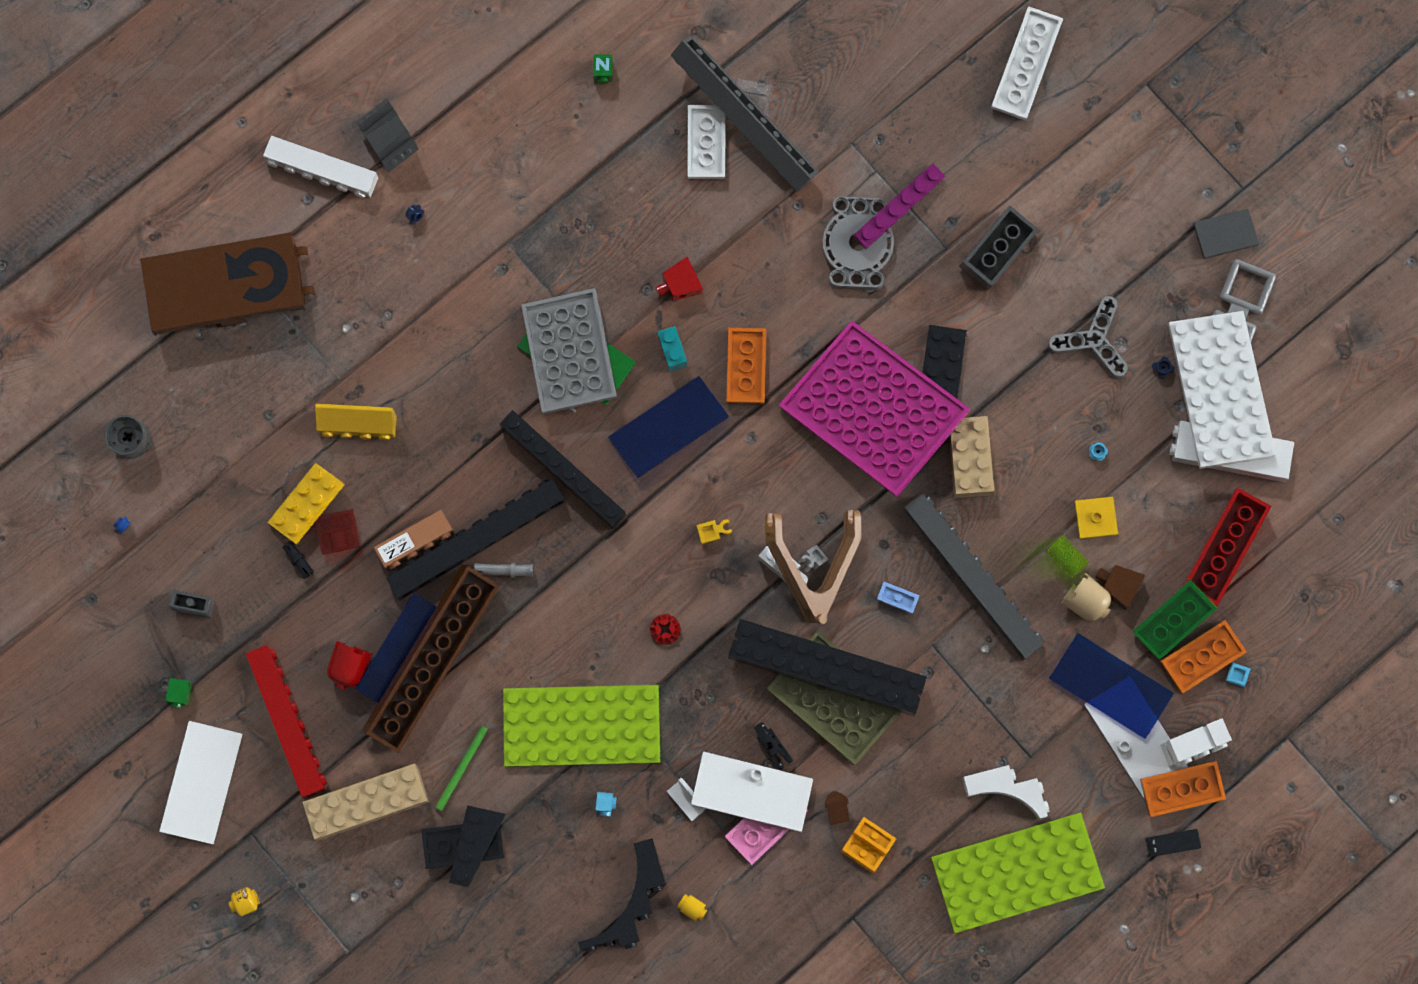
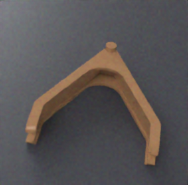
[765,510,861,624]

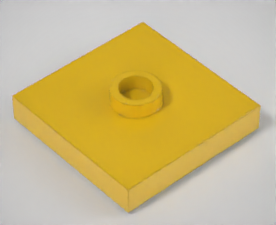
[1074,497,1118,539]

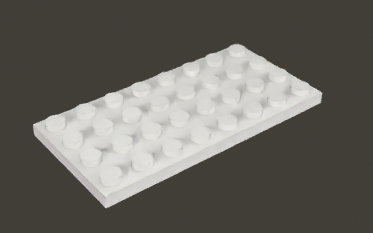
[1168,311,1276,469]

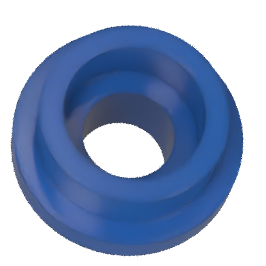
[113,516,131,534]

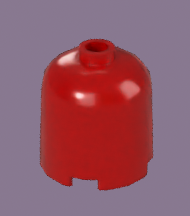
[327,641,373,690]

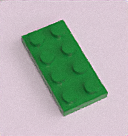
[1133,579,1217,660]

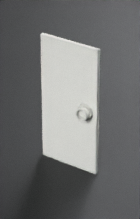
[1084,676,1188,800]
[159,721,242,844]
[691,752,813,832]

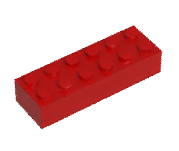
[1182,487,1272,606]

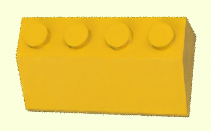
[315,404,397,441]

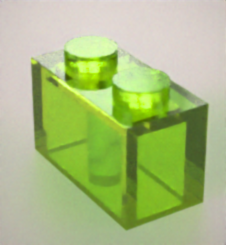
[1046,534,1089,579]

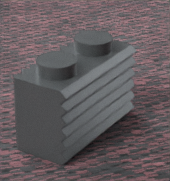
[169,589,215,618]

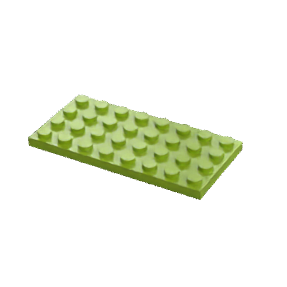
[503,685,660,767]
[931,812,1105,934]

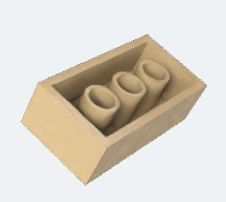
[948,416,994,498]

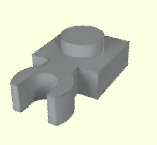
[798,545,829,572]

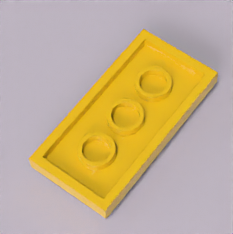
[267,463,345,545]

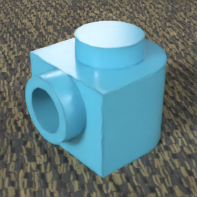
[596,792,617,817]

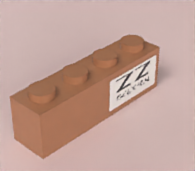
[374,510,454,570]

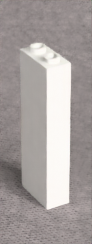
[1169,421,1294,482]

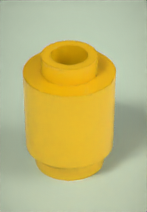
[677,894,707,922]

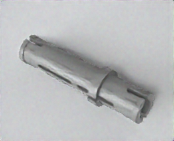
[474,562,533,578]

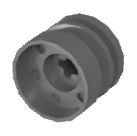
[104,415,151,458]

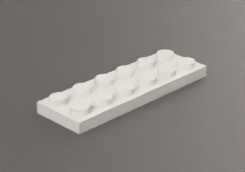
[991,6,1063,121]

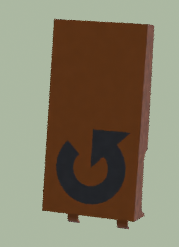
[140,232,315,336]

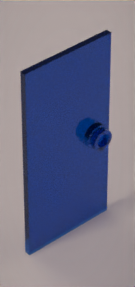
[608,376,729,478]
[355,593,437,703]
[1049,633,1174,739]

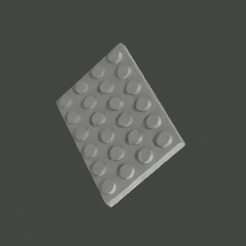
[522,288,617,414]

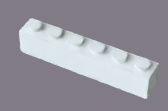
[263,136,378,198]

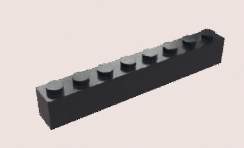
[500,410,626,529]

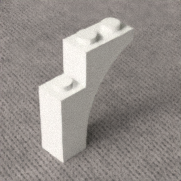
[962,765,1050,819]

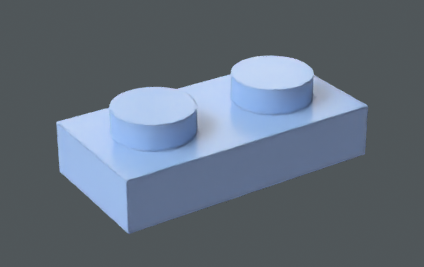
[877,582,920,614]

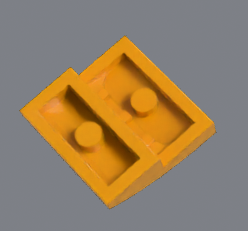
[841,817,896,874]

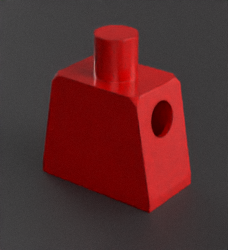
[655,257,703,301]

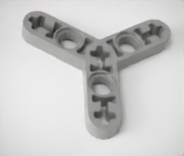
[1048,296,1128,378]

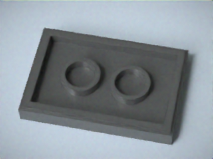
[1193,209,1259,259]

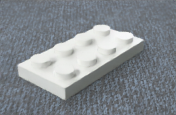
[688,105,725,179]

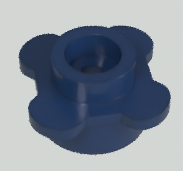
[406,205,424,224]
[1152,357,1175,379]

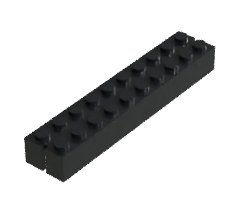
[728,619,927,716]

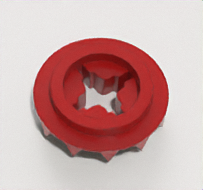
[650,614,681,645]

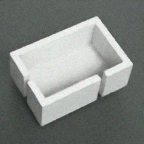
[1160,718,1232,767]

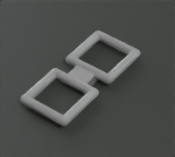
[1213,259,1276,342]

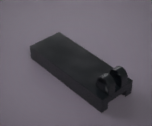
[1145,829,1201,858]

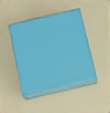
[1225,662,1250,688]

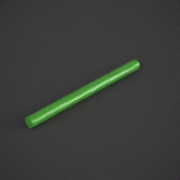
[435,725,488,811]

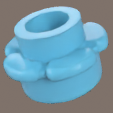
[1089,442,1108,461]

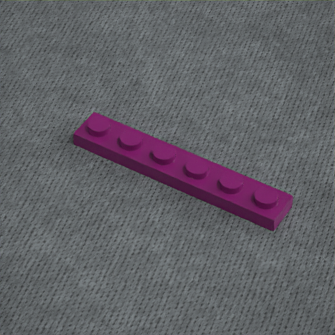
[853,163,946,250]

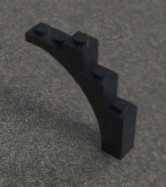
[578,838,665,953]

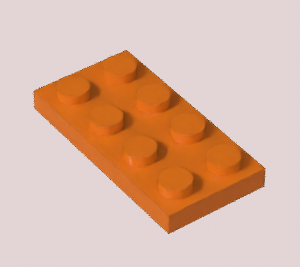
[726,327,766,404]
[1160,620,1247,694]
[1140,761,1226,817]

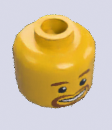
[229,887,260,916]

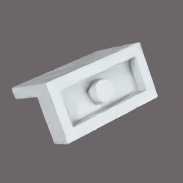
[667,778,706,821]

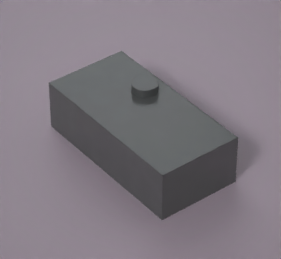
[959,205,1039,290]

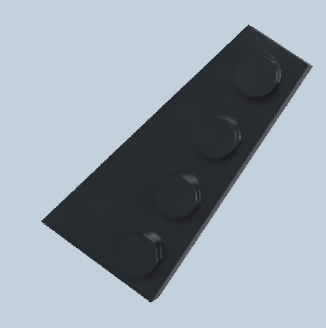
[449,805,506,887]

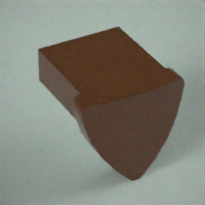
[825,791,849,825]

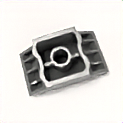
[356,98,419,173]

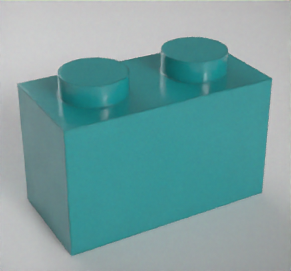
[657,326,687,372]

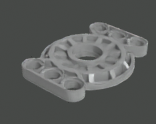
[822,196,894,290]

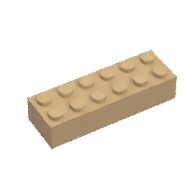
[303,764,429,841]

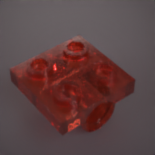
[316,509,360,555]

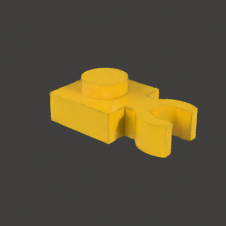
[696,519,732,544]

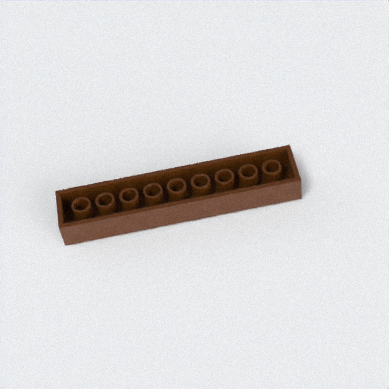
[361,565,499,753]

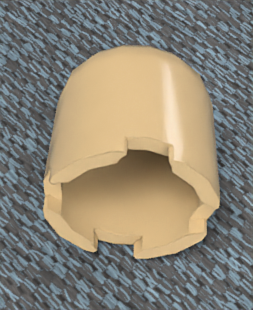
[1061,573,1111,622]

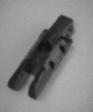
[754,722,793,770]

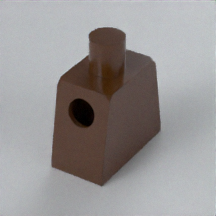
[1095,565,1145,610]

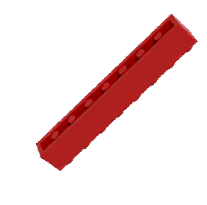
[246,645,328,799]

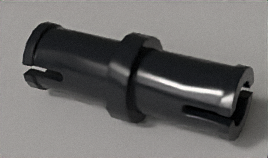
[282,541,314,579]

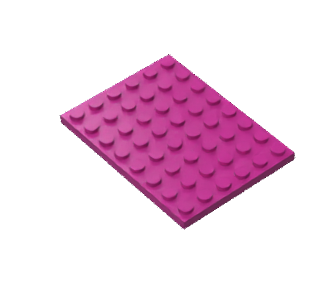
[779,321,970,497]

